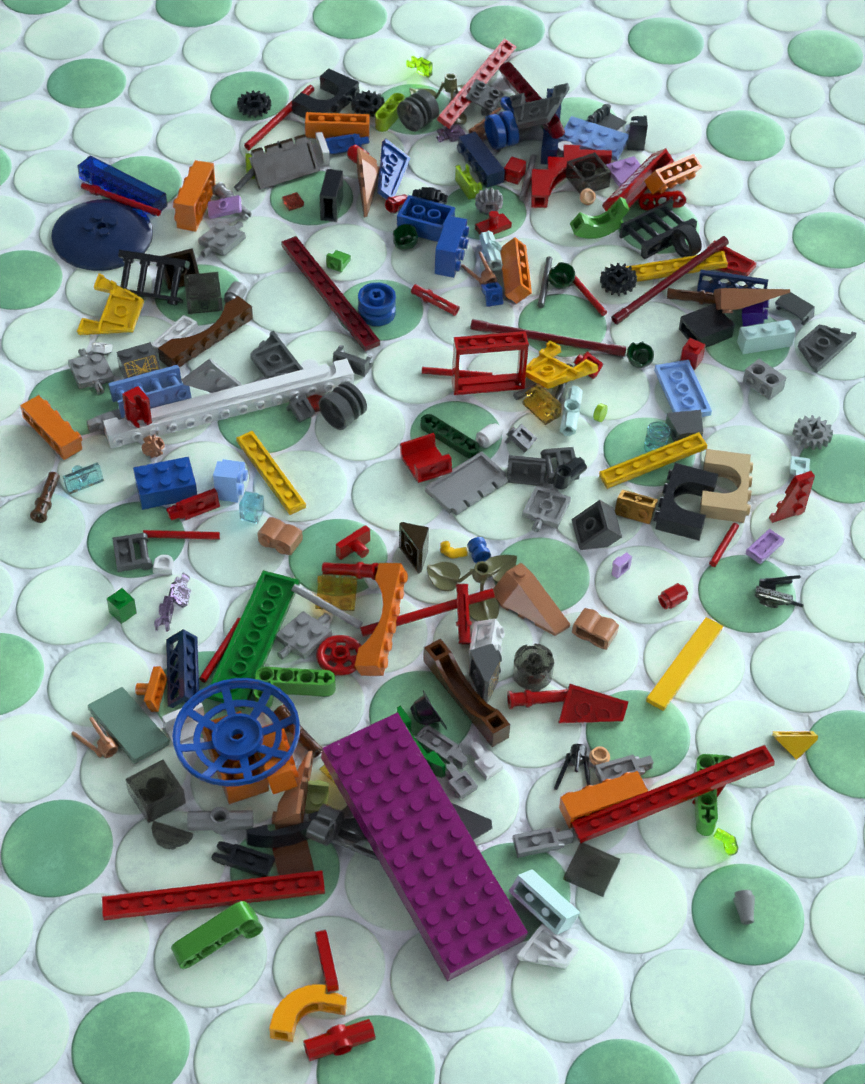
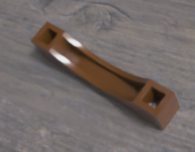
[158,296,253,367]
[423,638,510,747]

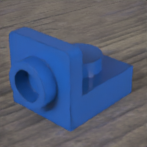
[481,282,503,307]

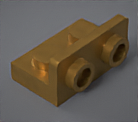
[615,489,658,524]

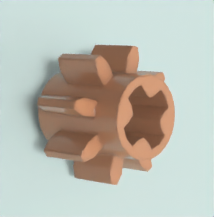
[141,434,165,458]

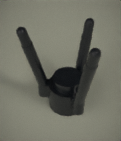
[759,575,804,607]
[554,744,591,790]

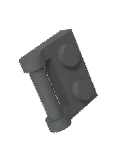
[540,447,580,484]
[112,533,152,572]

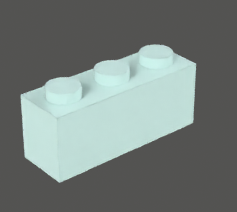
[737,320,796,354]
[508,870,580,935]

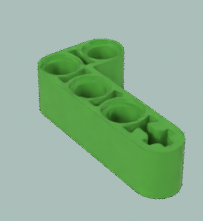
[254,667,336,708]
[694,754,732,836]
[171,901,263,969]

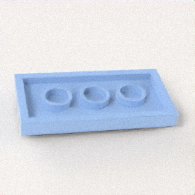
[559,116,629,161]
[654,360,712,417]

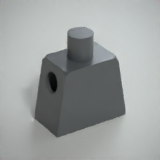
[665,410,703,442]

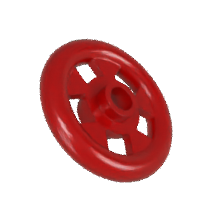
[316,635,362,676]

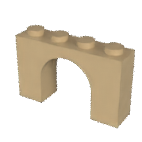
[699,449,753,523]

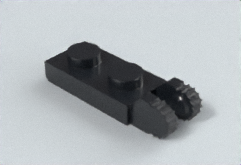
[211,841,275,877]

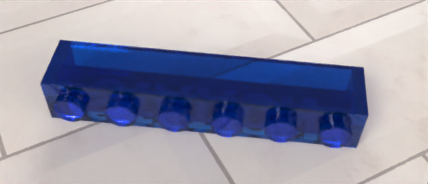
[77,155,168,217]

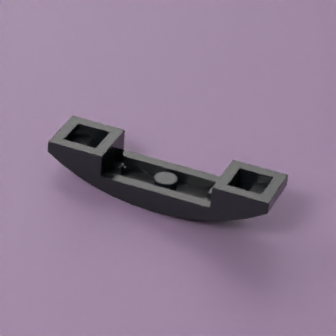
[246,811,318,848]

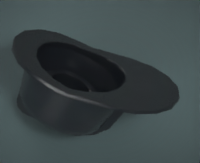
[410,690,447,730]

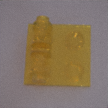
[315,574,358,611]

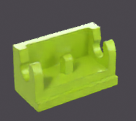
[455,164,482,200]

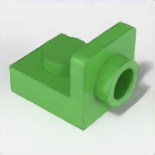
[326,250,351,272]

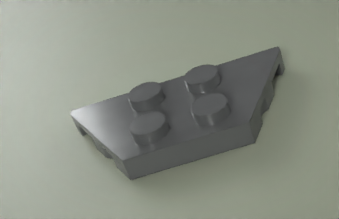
[798,324,857,373]
[250,331,303,379]

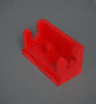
[122,386,152,428]

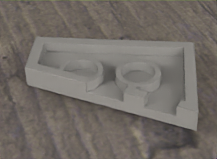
[182,358,241,393]

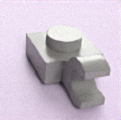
[445,762,478,800]

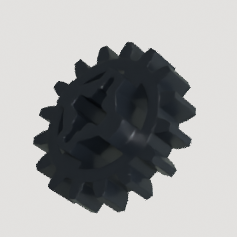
[237,90,271,118]
[351,90,385,117]
[412,187,448,204]
[600,263,637,296]

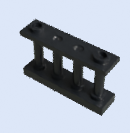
[619,199,697,259]
[118,250,190,305]

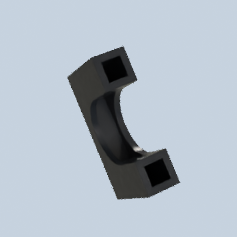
[292,68,360,119]
[653,463,719,541]

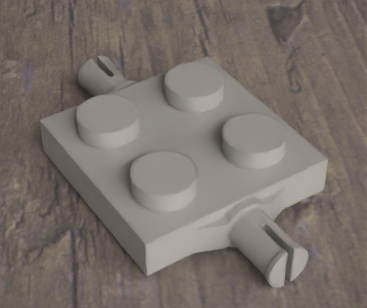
[198,221,246,258]
[68,348,114,395]
[522,485,571,532]
[276,611,332,660]

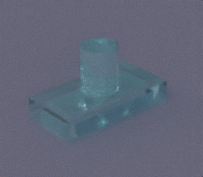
[63,463,104,495]

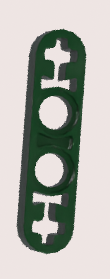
[420,414,480,459]

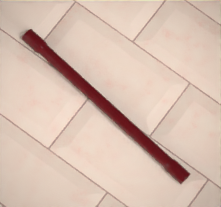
[611,236,729,325]
[470,319,627,357]

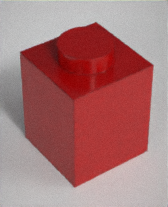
[504,156,526,185]
[680,338,706,370]

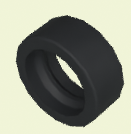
[671,225,702,257]

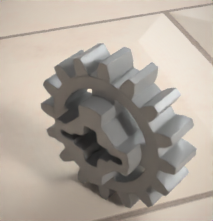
[792,415,833,450]

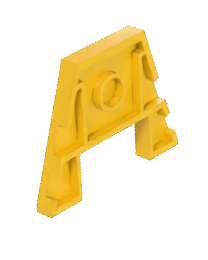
[77,273,144,335]
[526,341,598,389]

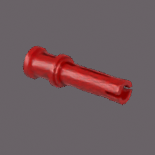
[322,562,379,580]
[507,689,568,709]

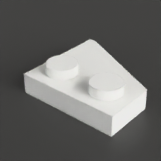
[517,923,579,969]

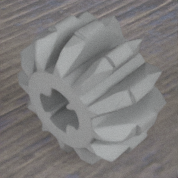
[475,188,503,215]

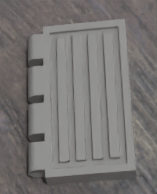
[425,451,508,515]

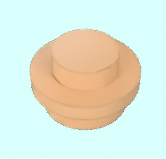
[580,188,596,205]
[589,746,610,765]

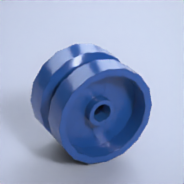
[484,110,519,150]
[358,282,396,326]

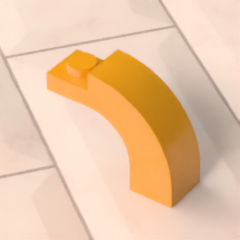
[269,984,347,1042]

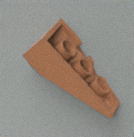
[357,148,380,217]
[714,288,790,313]
[493,563,570,636]
[272,751,313,830]

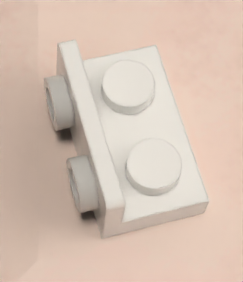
[469,619,505,655]

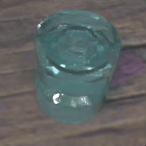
[644,421,670,452]

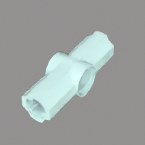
[479,231,503,271]
[560,386,583,436]

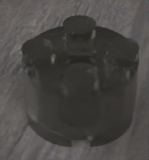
[513,644,554,692]

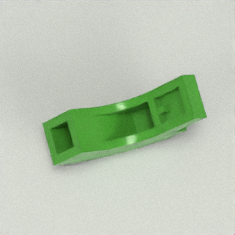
[569,197,630,239]

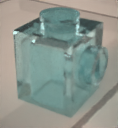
[239,491,264,524]

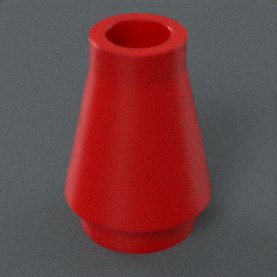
[385,194,408,213]

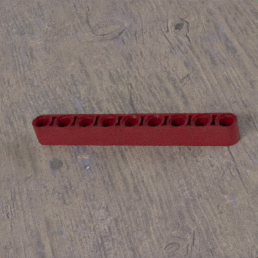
[499,62,565,139]

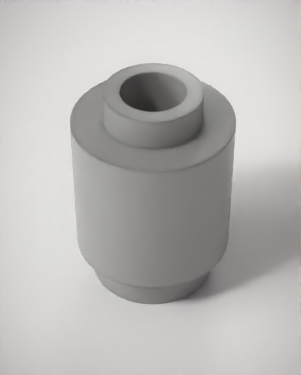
[224,281,247,303]

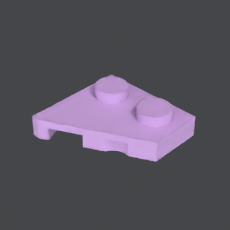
[605,156,641,187]

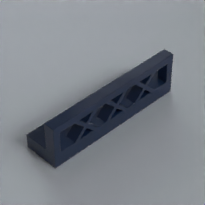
[697,269,769,293]
[166,629,199,708]

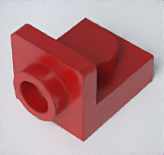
[573,351,604,379]

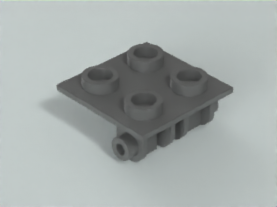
[466,79,504,116]
[586,104,627,130]

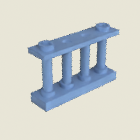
[108,365,192,418]

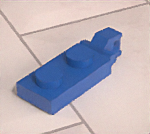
[325,133,370,155]

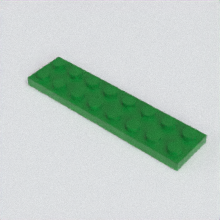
[206,570,300,709]

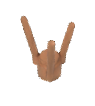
[468,107,501,140]
[461,251,498,285]
[71,717,119,758]

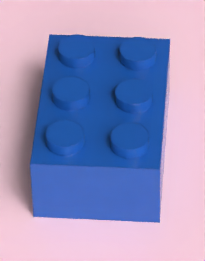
[397,195,455,242]
[435,216,469,278]
[133,457,197,510]

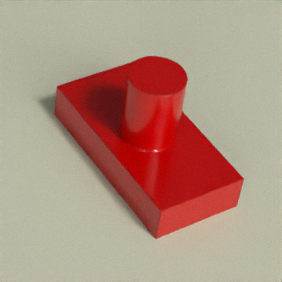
[475,211,512,235]
[336,525,370,560]

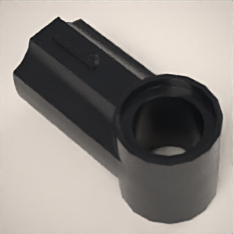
[552,457,587,490]

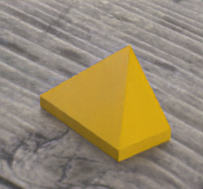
[772,731,818,760]

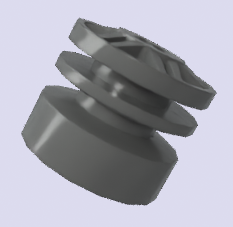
[397,89,439,132]
[319,381,367,430]

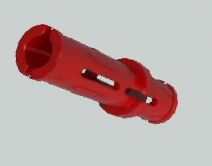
[411,284,460,316]
[456,584,472,644]

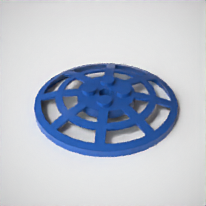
[172,678,300,787]

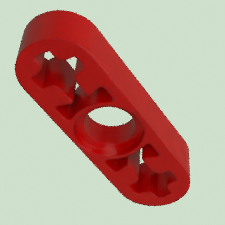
[638,191,686,210]
[315,930,339,993]

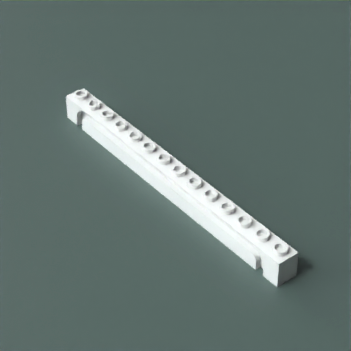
[103,358,354,448]

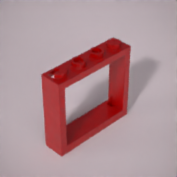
[452,331,529,395]

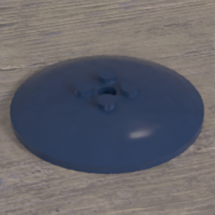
[52,199,153,271]

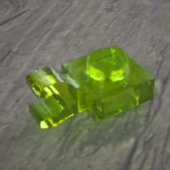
[406,56,433,78]

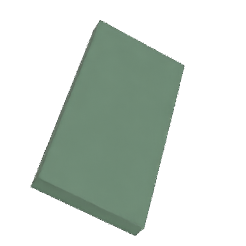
[88,687,170,764]

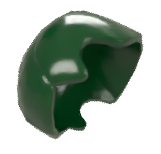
[393,224,418,250]
[548,262,576,289]
[627,341,654,368]

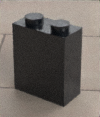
[320,169,343,222]
[679,303,735,348]

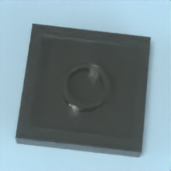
[563,843,620,897]

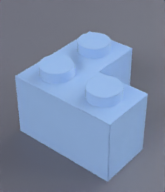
[213,459,248,502]

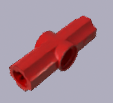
[303,1019,376,1062]

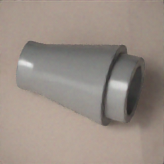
[733,890,755,925]

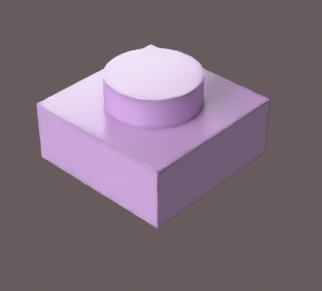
[612,552,632,579]

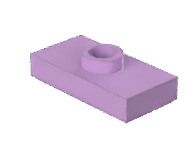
[208,195,242,219]
[745,528,785,564]

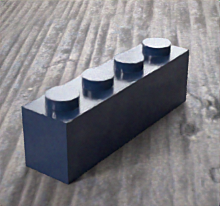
[457,132,505,188]

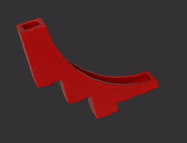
[531,145,612,208]

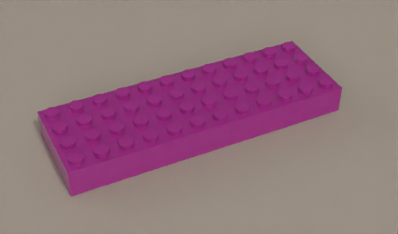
[321,712,528,982]

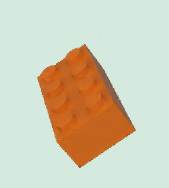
[173,160,216,232]
[202,711,269,804]

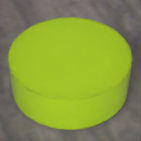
[593,403,608,422]

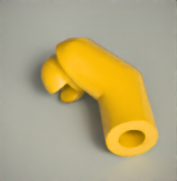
[440,541,468,559]

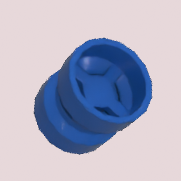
[467,537,491,563]

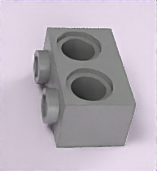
[743,359,787,400]

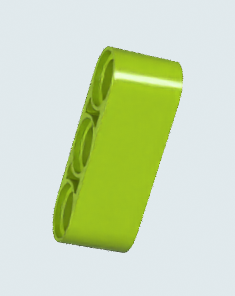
[375,93,405,132]

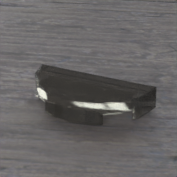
[755,585,793,608]
[151,821,193,849]

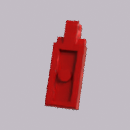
[166,488,220,521]

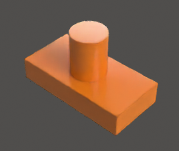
[135,666,167,712]

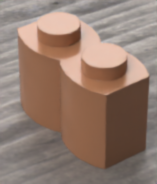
[257,517,303,555]
[572,608,619,650]

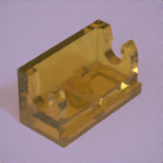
[522,383,562,425]

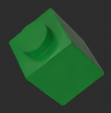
[106,588,137,624]

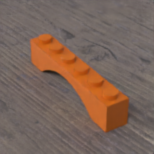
[355,563,408,676]

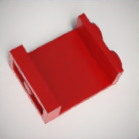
[400,433,452,483]

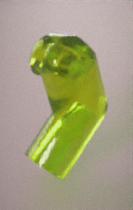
[713,827,739,856]

